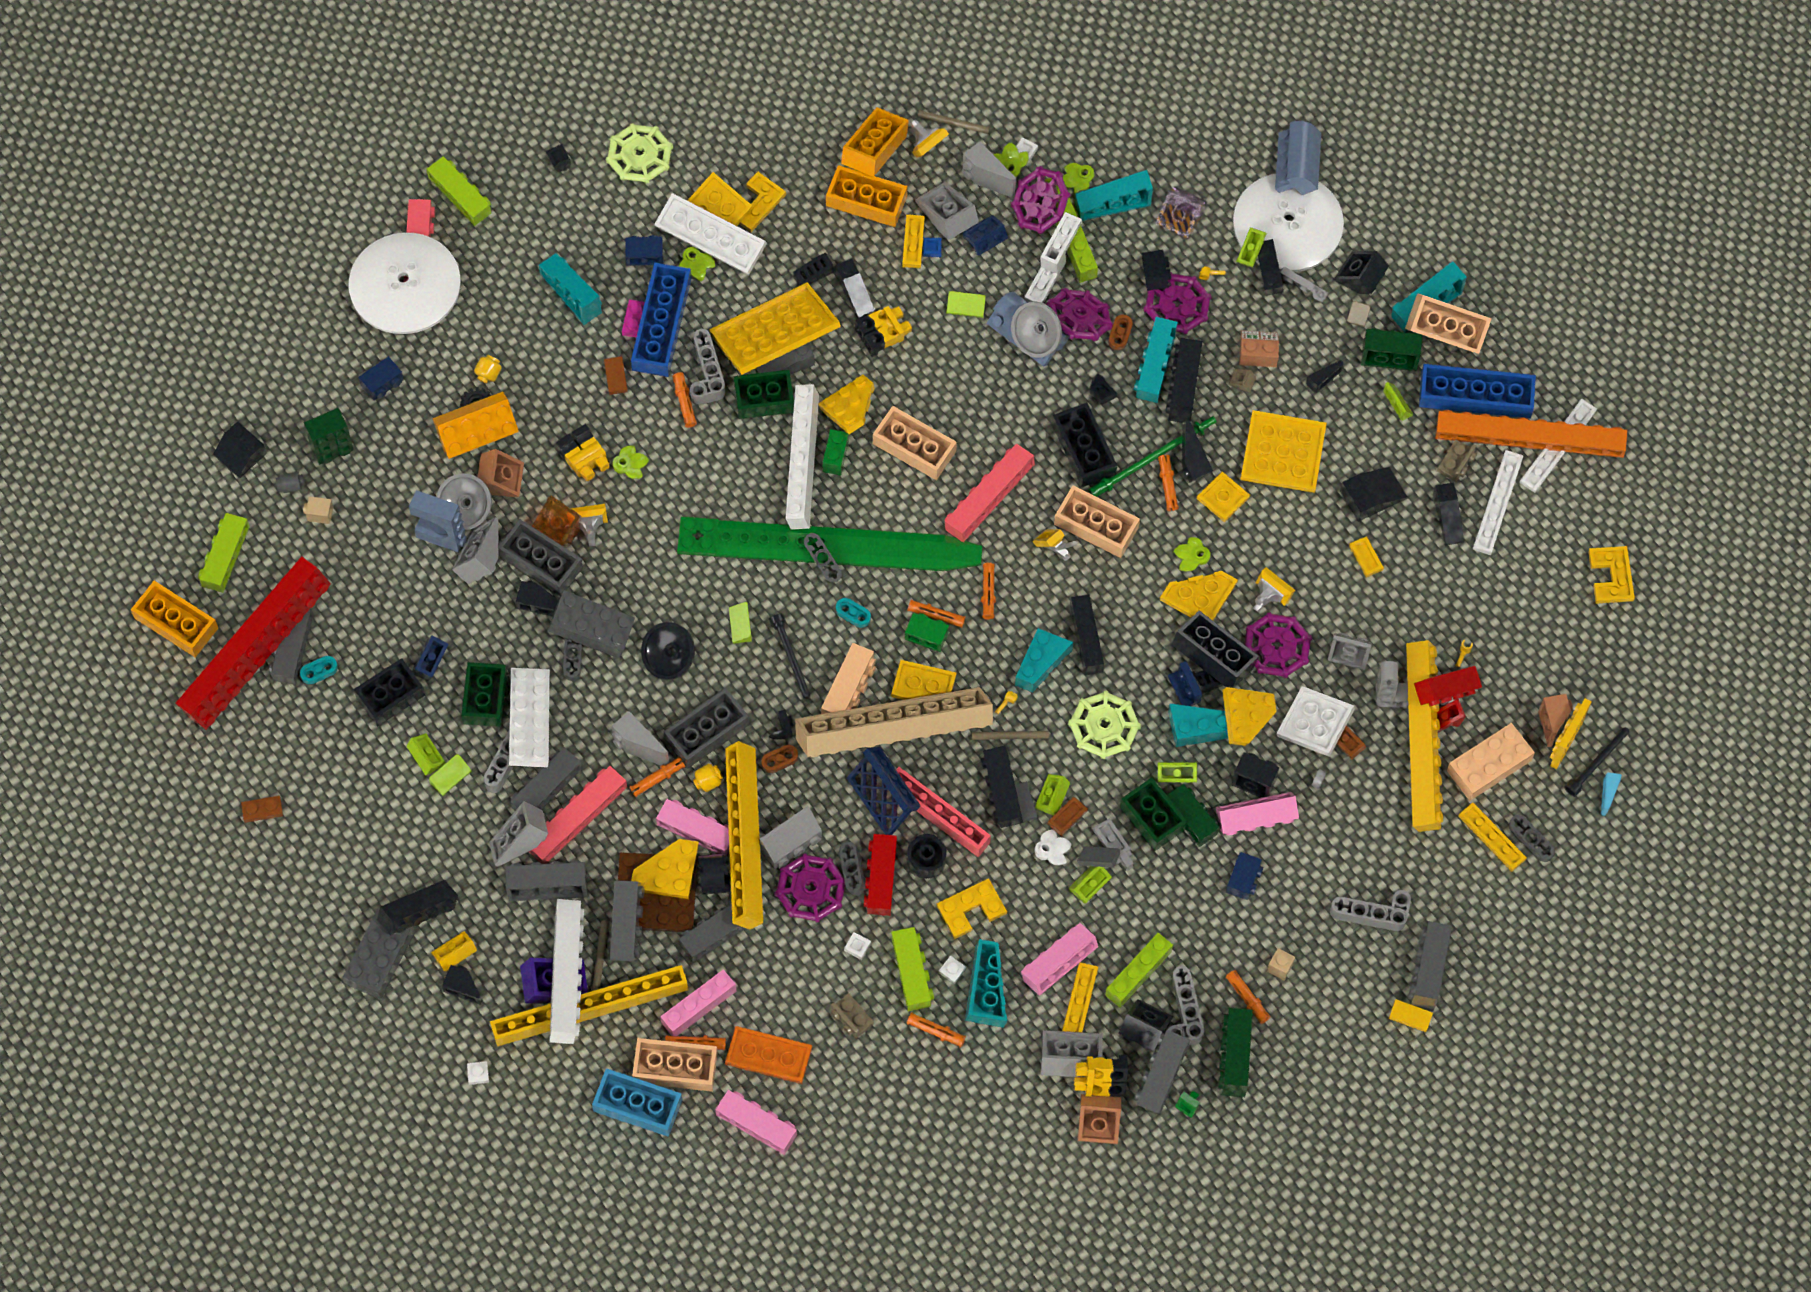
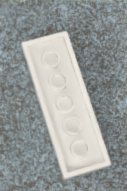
[654,193,767,275]
[509,668,550,767]

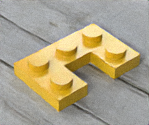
[739,171,786,233]
[1588,546,1635,604]
[936,878,1007,939]

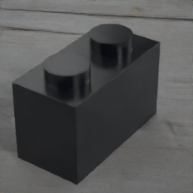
[1141,250,1172,291]

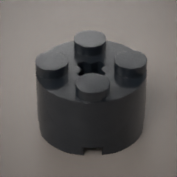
[907,834,946,879]
[699,854,730,895]

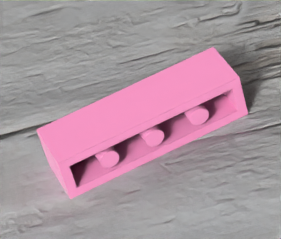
[1216,792,1299,835]
[656,799,729,855]
[1021,923,1098,996]
[660,969,736,1036]
[716,1090,797,1155]

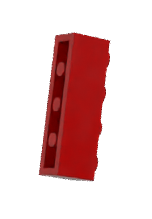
[1414,666,1482,707]
[864,834,897,916]

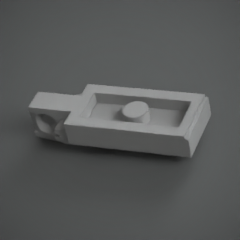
[1280,267,1329,302]
[1093,818,1134,871]

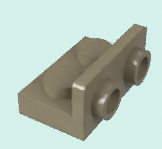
[1437,440,1477,482]
[830,993,874,1039]

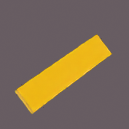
[1458,802,1527,872]
[1062,962,1098,1032]

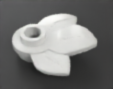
[1034,830,1071,865]

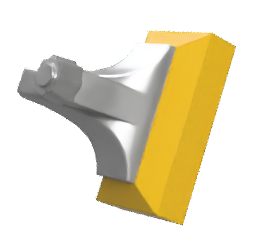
[909,119,949,158]
[568,504,608,547]
[1032,529,1078,561]
[1253,567,1295,612]

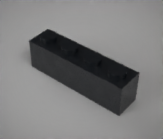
[1070,594,1104,676]
[981,745,1024,828]
[377,880,458,936]

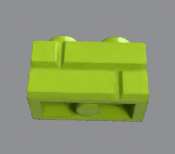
[1158,762,1197,782]

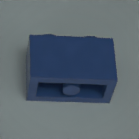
[625,235,663,266]
[359,356,404,401]
[412,635,449,681]
[1226,852,1264,900]

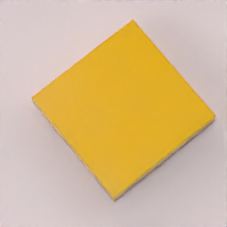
[1197,471,1250,522]

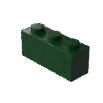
[1167,783,1220,847]

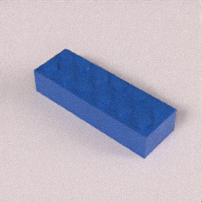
[631,262,692,377]
[1419,364,1536,419]

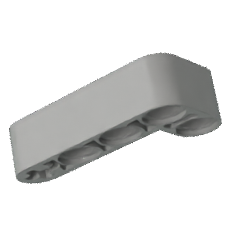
[690,329,725,405]
[1376,661,1408,708]
[484,731,514,793]
[1330,890,1411,931]
[1168,966,1204,1046]

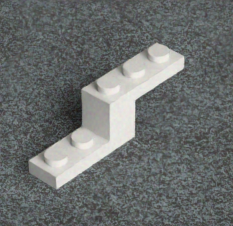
[1024,212,1082,303]

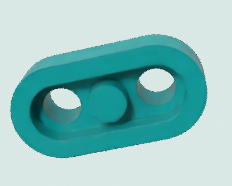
[836,598,871,628]
[300,656,338,684]

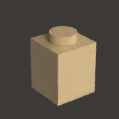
[303,496,334,524]
[1267,948,1295,981]

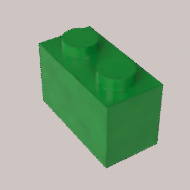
[823,429,849,476]
[905,613,949,652]

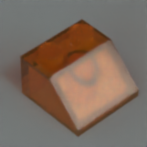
[532,495,581,547]

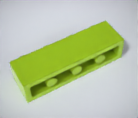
[426,156,491,226]
[198,513,250,593]
[891,927,934,1011]
[1105,933,1173,1008]

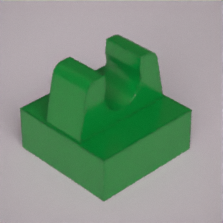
[1175,1090,1200,1118]

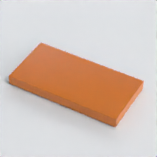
[725,1026,812,1084]

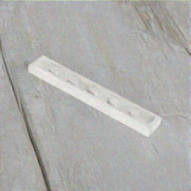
[1519,399,1597,493]
[1473,450,1524,555]

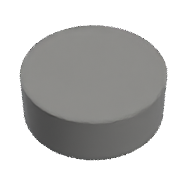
[1312,769,1326,789]

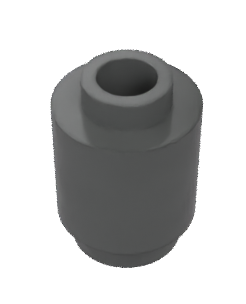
[276,471,305,493]

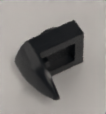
[546,144,571,172]
[1090,374,1117,405]
[769,709,794,740]

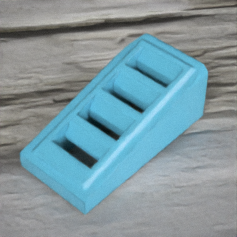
[1601,772,1622,816]

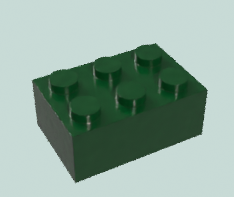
[1361,328,1422,371]
[734,369,794,419]
[303,407,354,465]
[461,662,508,727]
[1120,777,1188,851]

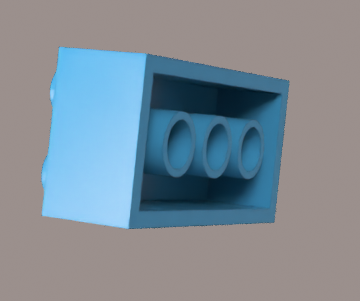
[592,1068,682,1137]

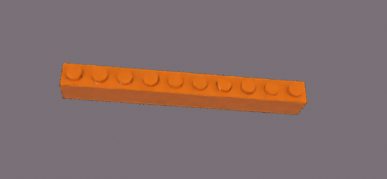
[1435,410,1627,458]

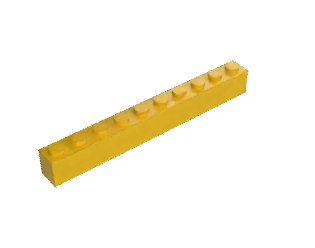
[1406,640,1443,832]
[725,741,763,930]
[490,965,688,1047]

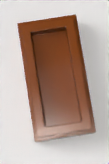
[604,356,628,395]
[1047,796,1088,837]

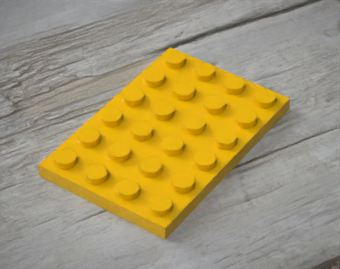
[709,282,841,375]

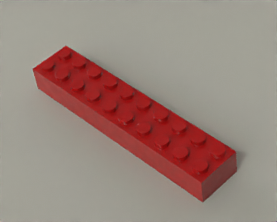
[176,556,331,730]

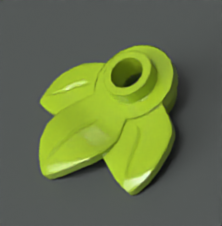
[993,142,1029,177]
[1062,163,1095,194]
[679,247,715,281]
[612,445,649,479]
[1174,537,1211,572]

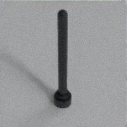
[769,614,810,699]
[1564,727,1629,797]

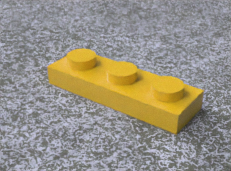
[902,215,925,268]

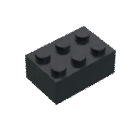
[354,658,426,727]

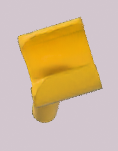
[1199,266,1226,280]
[1456,640,1473,667]
[995,691,1018,714]

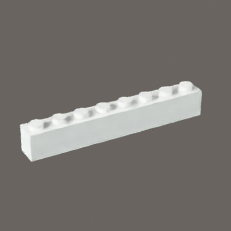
[786,384,819,529]
[549,899,584,1044]

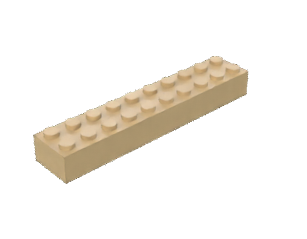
[795,687,993,757]

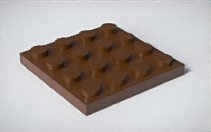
[618,852,698,932]

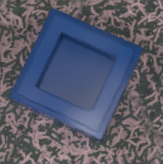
[923,238,942,257]

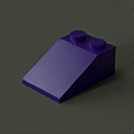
[520,958,588,1004]

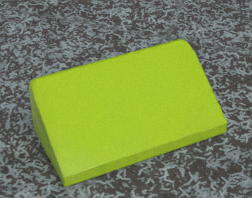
[1236,227,1267,267]
[946,291,986,318]
[1383,382,1413,421]
[729,602,752,644]
[407,733,446,775]
[429,754,472,796]
[1035,774,1070,815]
[1068,866,1112,904]

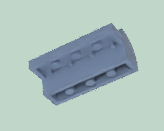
[1275,121,1321,195]
[986,292,1069,367]

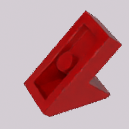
[1437,699,1466,733]

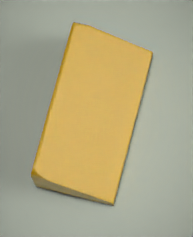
[431,931,477,971]

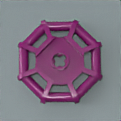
[1011,166,1071,234]
[1143,272,1212,335]
[1046,288,1113,341]
[1244,612,1313,679]
[774,853,846,923]

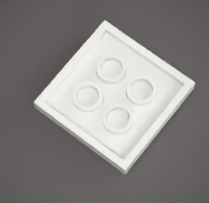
[1277,686,1355,757]

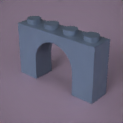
[409,490,467,552]

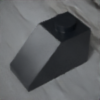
[442,965,482,1005]

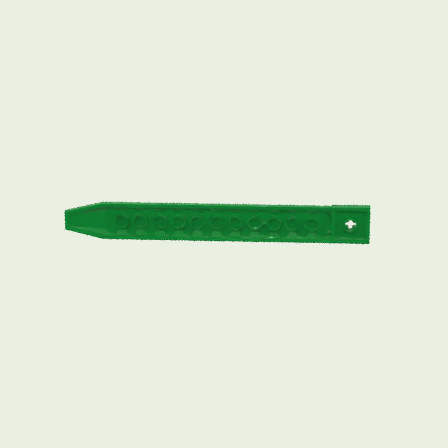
[677,517,982,571]

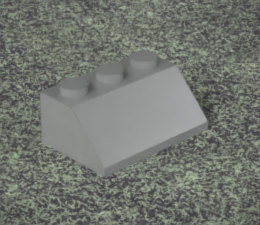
[760,806,822,870]
[1041,1030,1103,1077]

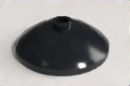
[641,622,695,680]

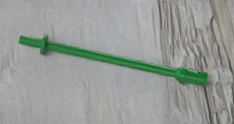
[1088,416,1217,497]

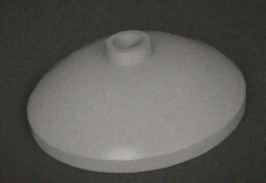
[1011,302,1062,358]
[436,473,492,530]

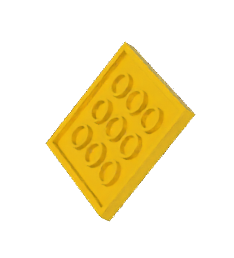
[1240,410,1327,493]

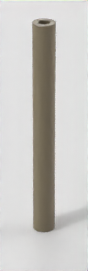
[918,110,990,134]
[972,731,1049,740]
[592,921,609,991]

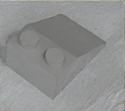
[962,141,1016,198]
[915,182,979,240]
[452,517,498,584]
[1328,633,1372,670]
[612,711,669,765]
[489,801,548,867]

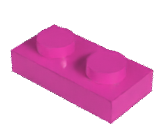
[622,299,645,338]

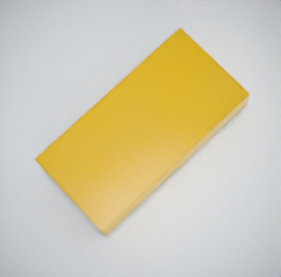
[1349,536,1384,577]
[1389,999,1433,1032]

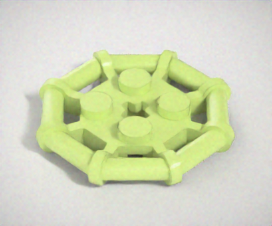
[606,123,673,184]
[1068,690,1141,759]

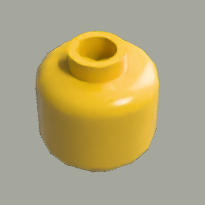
[474,355,502,384]
[693,763,723,792]

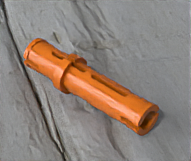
[672,372,697,428]
[1158,455,1179,511]
[981,563,996,620]
[907,599,966,628]
[629,756,685,797]
[1225,970,1271,1024]
[907,1012,966,1047]
[665,1035,726,1050]

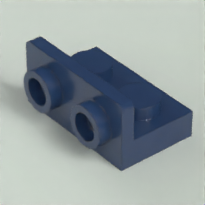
[963,215,1008,256]
[1168,661,1202,706]

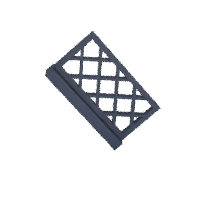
[847,747,921,835]

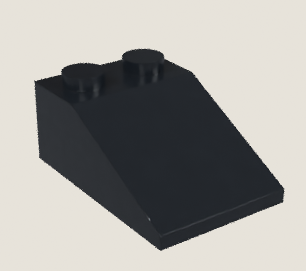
[1340,467,1408,522]

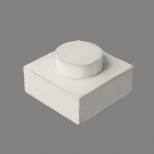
[1016,137,1038,163]
[844,932,871,960]
[939,956,966,984]
[467,1061,489,1085]

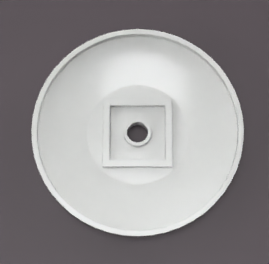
[1233,174,1344,272]
[349,233,461,334]

